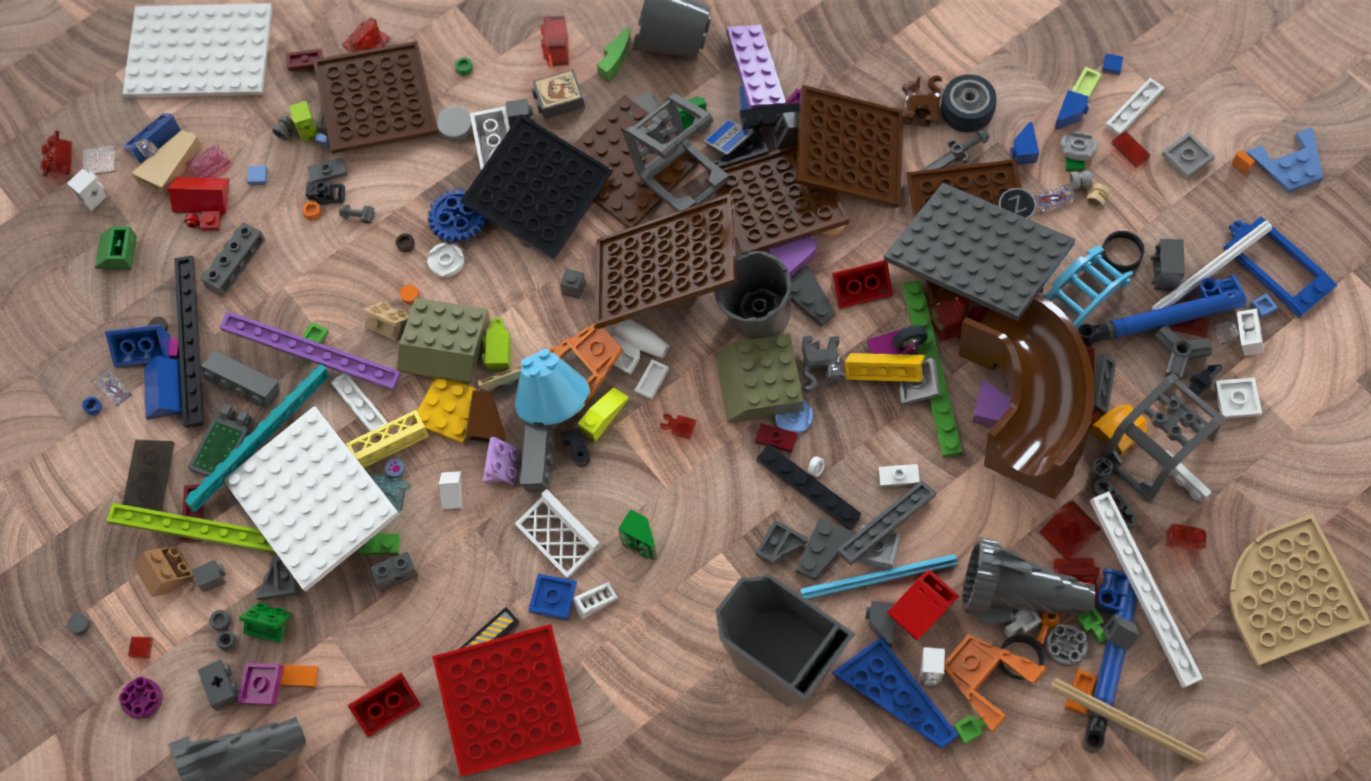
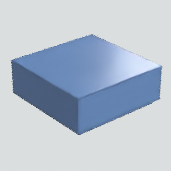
[247,166,268,185]
[1250,293,1278,319]

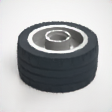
[941,74,997,133]

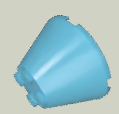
[515,349,590,425]

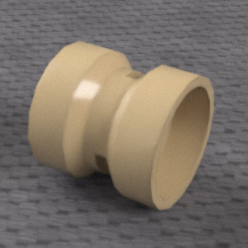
[1086,183,1111,209]

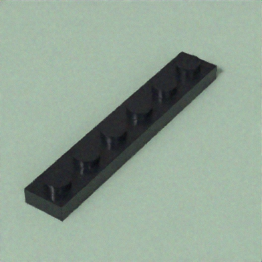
[756,444,861,530]

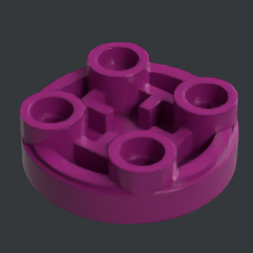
[119,677,162,719]

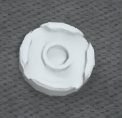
[427,243,464,278]

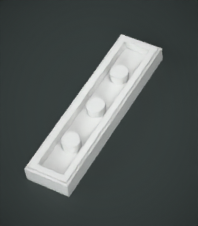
[1105,78,1165,137]
[330,373,388,438]

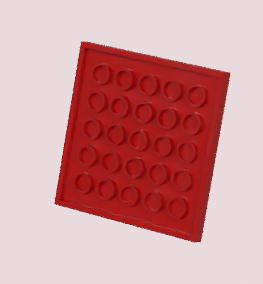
[432,624,582,777]

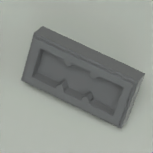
[308,157,347,182]

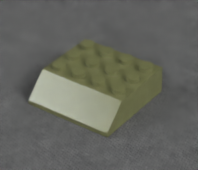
[397,298,490,384]
[715,333,804,423]

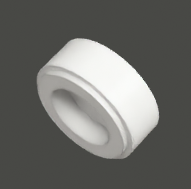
[808,456,825,477]

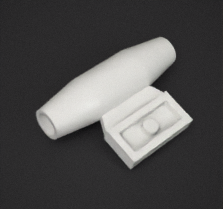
[604,319,670,375]

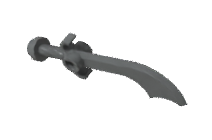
[920,129,990,171]

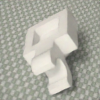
[1004,610,1042,638]

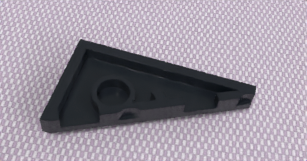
[713,128,769,168]

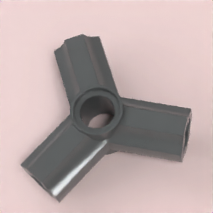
[1154,326,1212,380]

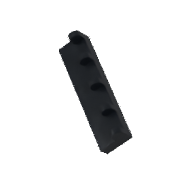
[739,103,800,130]

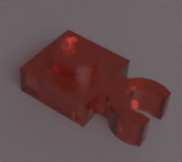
[660,414,696,440]

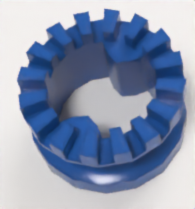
[82,396,102,415]

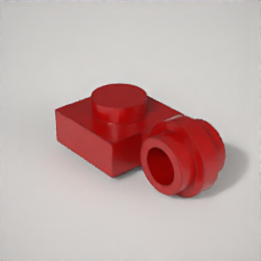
[184,211,221,231]

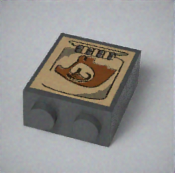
[531,69,585,119]

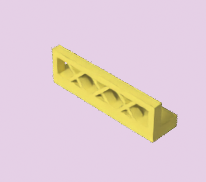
[346,410,429,468]

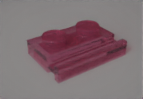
[186,144,231,178]

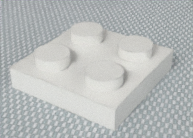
[1214,377,1262,419]

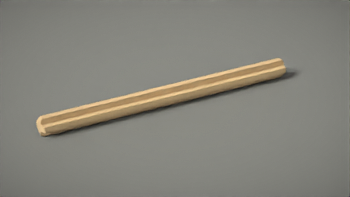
[1050,679,1205,765]

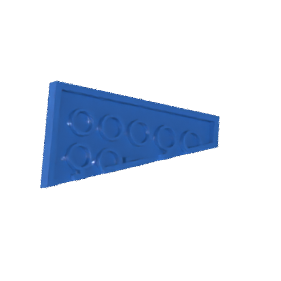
[832,637,958,749]

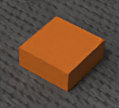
[1232,150,1255,175]

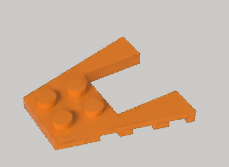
[548,323,623,414]
[944,634,1047,733]

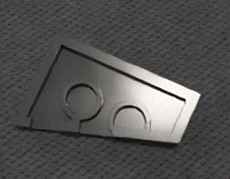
[791,265,835,327]
[796,518,856,580]

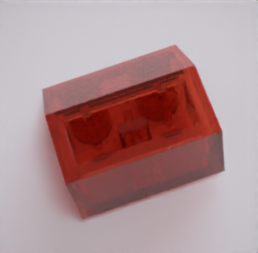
[931,295,971,342]

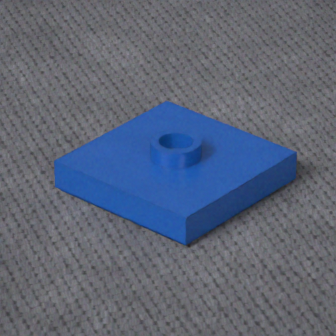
[528,573,577,621]

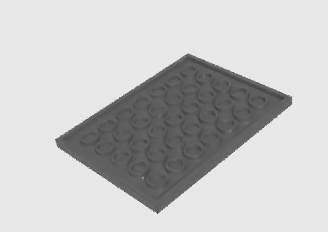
[884,183,1075,321]

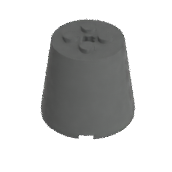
[633,0,712,59]
[714,251,791,339]

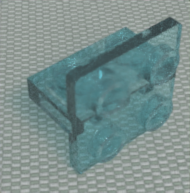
[371,474,411,512]

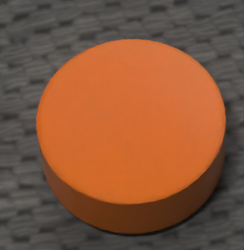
[302,201,322,220]
[400,285,419,304]

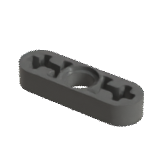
[1093,478,1137,530]

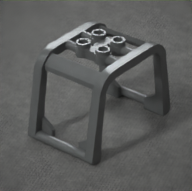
[623,93,730,212]
[1099,373,1227,503]

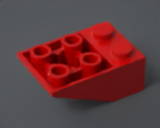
[887,569,959,641]

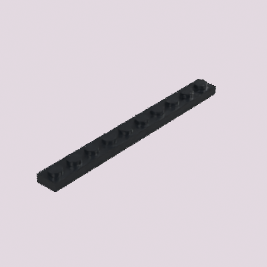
[174,255,204,428]

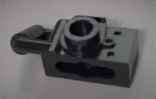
[305,181,345,205]
[1189,364,1222,397]

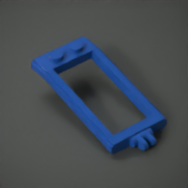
[1223,216,1338,318]

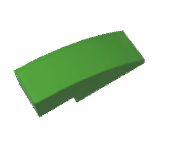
[597,27,631,82]

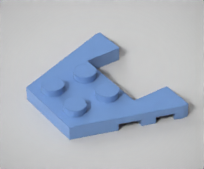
[1246,127,1323,193]

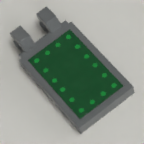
[187,404,252,477]

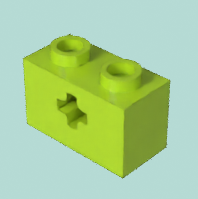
[289,101,319,142]

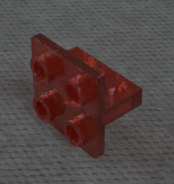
[342,17,390,53]
[40,130,72,177]
[1053,558,1099,598]

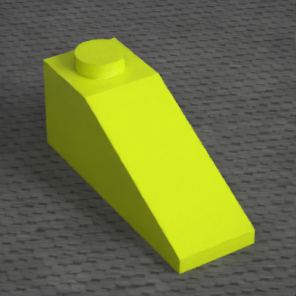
[578,387,629,442]

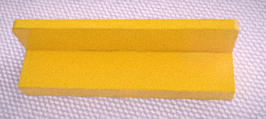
[844,353,925,382]

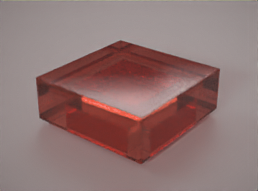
[128,636,153,658]

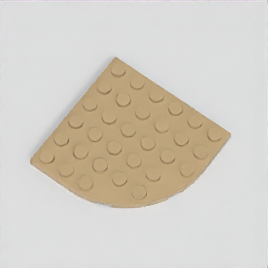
[1229,514,1371,667]

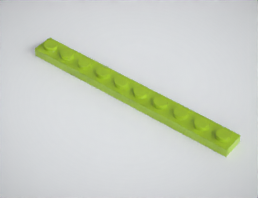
[106,503,277,554]

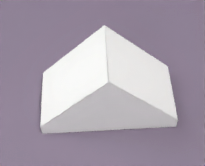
[439,471,462,510]

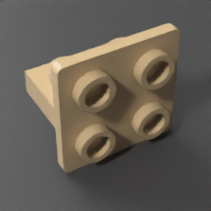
[362,302,409,341]

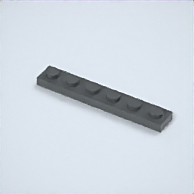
[837,480,936,566]

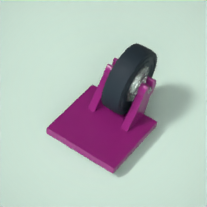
[867,326,928,355]

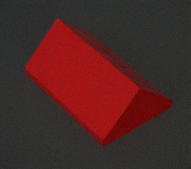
[168,177,230,214]
[831,260,893,309]
[347,672,421,738]

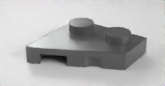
[755,520,808,564]
[256,557,297,600]

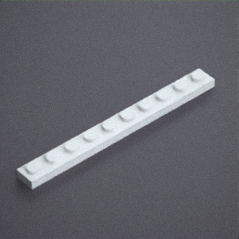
[1089,492,1203,688]

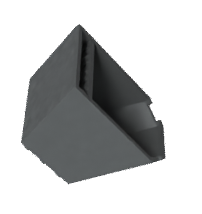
[716,574,855,707]

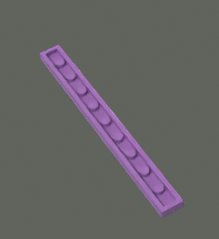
[219,311,401,391]

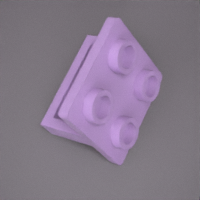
[483,437,521,486]

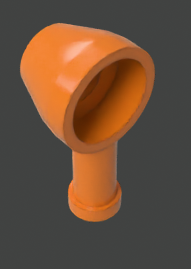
[1035,611,1060,646]

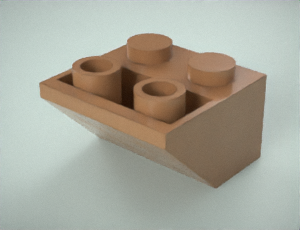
[134,545,194,597]

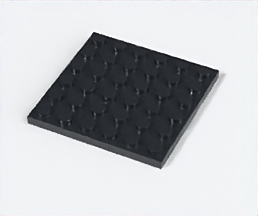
[460,114,613,260]

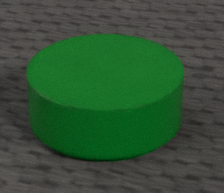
[455,57,473,76]

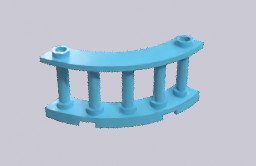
[1042,245,1133,329]

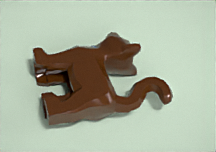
[902,75,942,127]

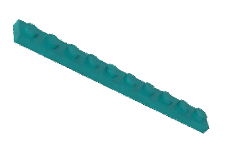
[185,364,330,513]

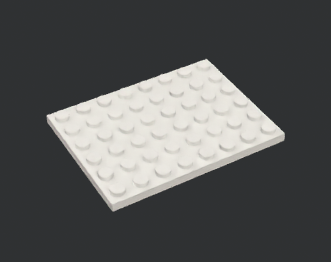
[122,4,273,98]
[224,406,400,591]

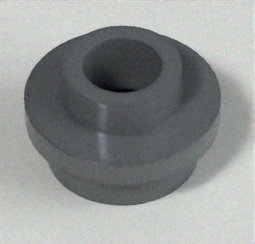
[217,631,237,651]

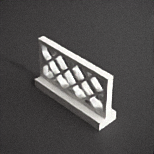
[515,489,604,578]

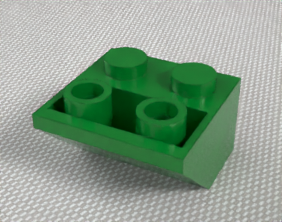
[95,226,137,269]
[618,509,657,560]

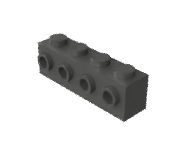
[201,222,266,297]
[201,350,280,408]
[520,422,557,492]

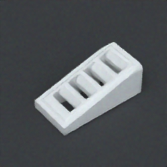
[572,582,618,620]

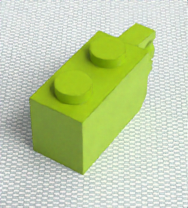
[482,318,511,371]

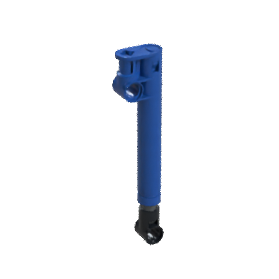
[1078,274,1247,349]
[1082,569,1138,753]

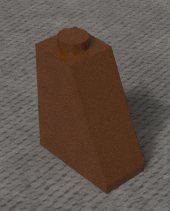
[465,389,506,443]

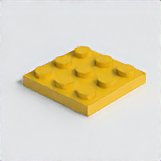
[412,378,476,445]

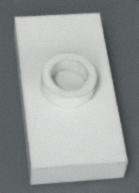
[878,464,920,488]

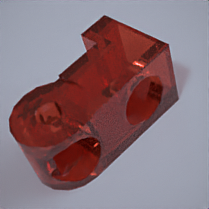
[1166,523,1207,549]

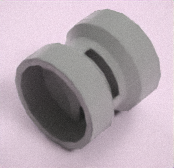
[1070,170,1092,190]

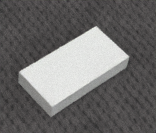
[634,360,669,401]

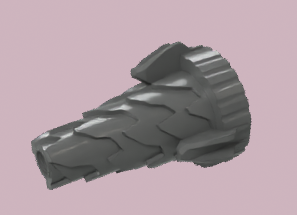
[962,537,1095,624]
[168,717,306,781]

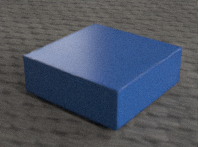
[1102,53,1124,75]

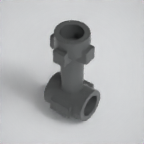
[339,205,375,223]

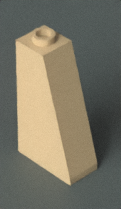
[132,130,202,196]

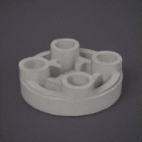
[437,106,473,140]
[1045,625,1088,666]

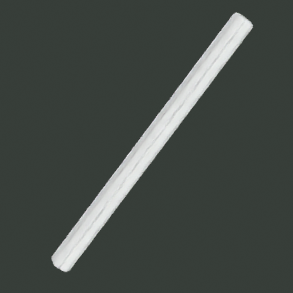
[1151,221,1272,310]

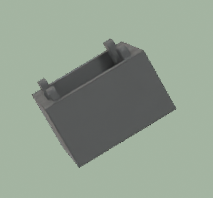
[1150,239,1185,291]

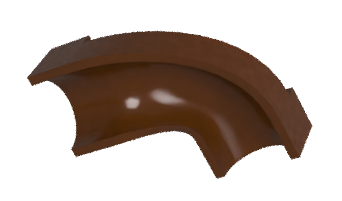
[959,294,1095,500]

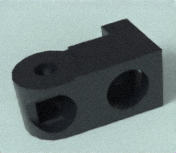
[561,427,590,467]

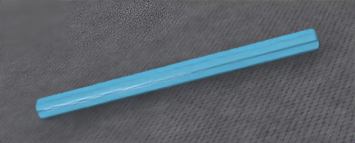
[801,554,958,599]

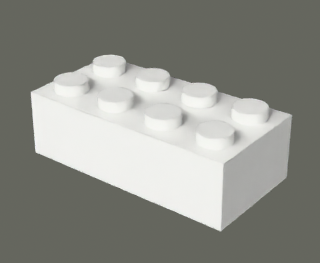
[470,106,510,170]

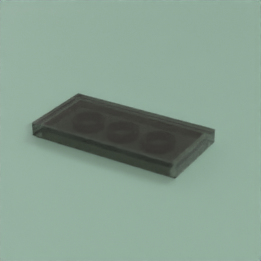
[122,439,175,512]

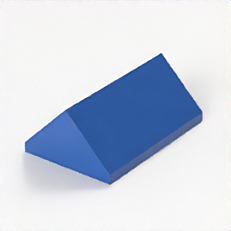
[122,113,181,164]
[105,324,171,367]
[144,356,183,419]

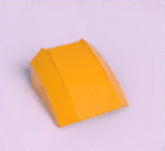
[1090,404,1147,457]

